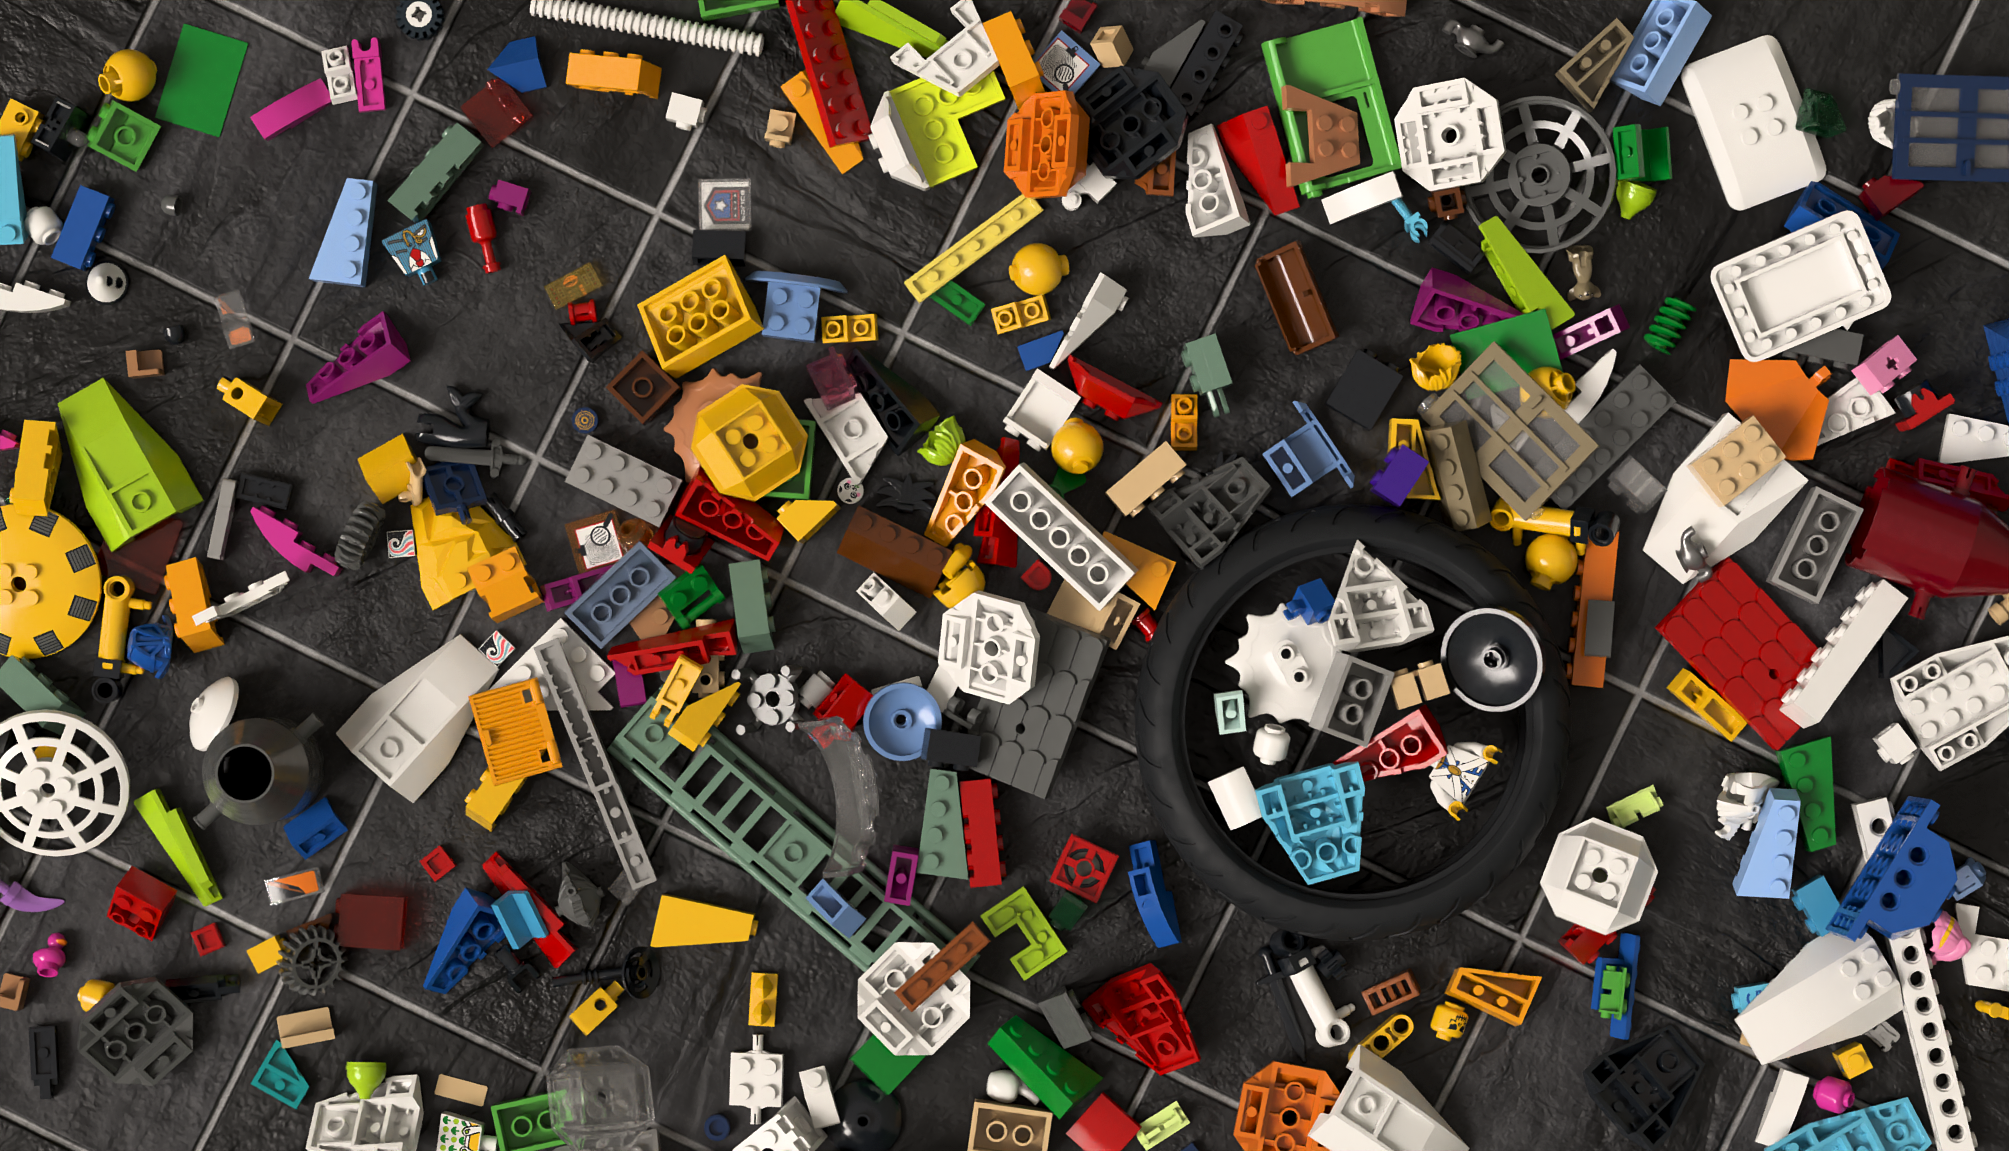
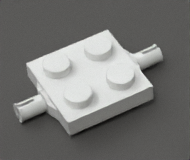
[729,1034,784,1124]

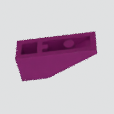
[1553,304,1630,360]

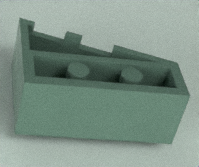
[729,559,776,654]
[0,655,86,735]

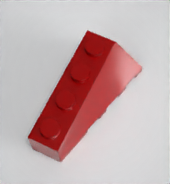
[1558,887,1656,965]

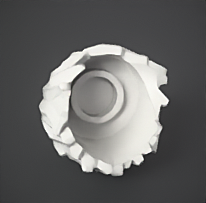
[1867,98,1918,149]

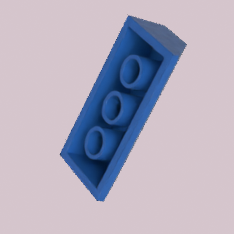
[1784,181,1900,270]

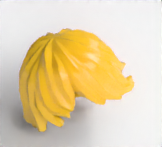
[1409,343,1462,392]

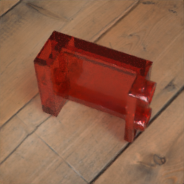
[334,892,407,950]

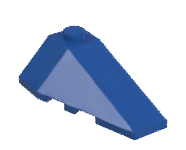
[423,887,506,994]

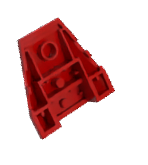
[1081,963,1201,1076]

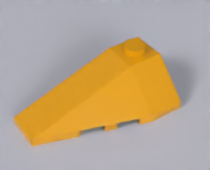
[780,69,864,175]

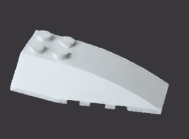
[1735,933,1904,1065]

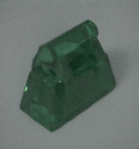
[1795,88,1847,138]

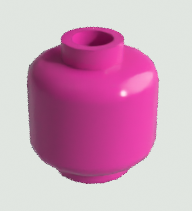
[1813,1076,1855,1114]

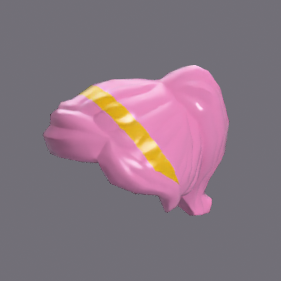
[1929,910,1971,965]

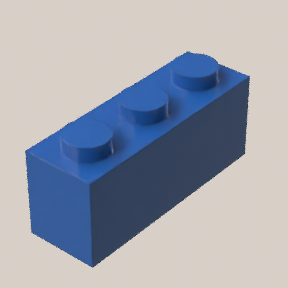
[51,185,115,272]

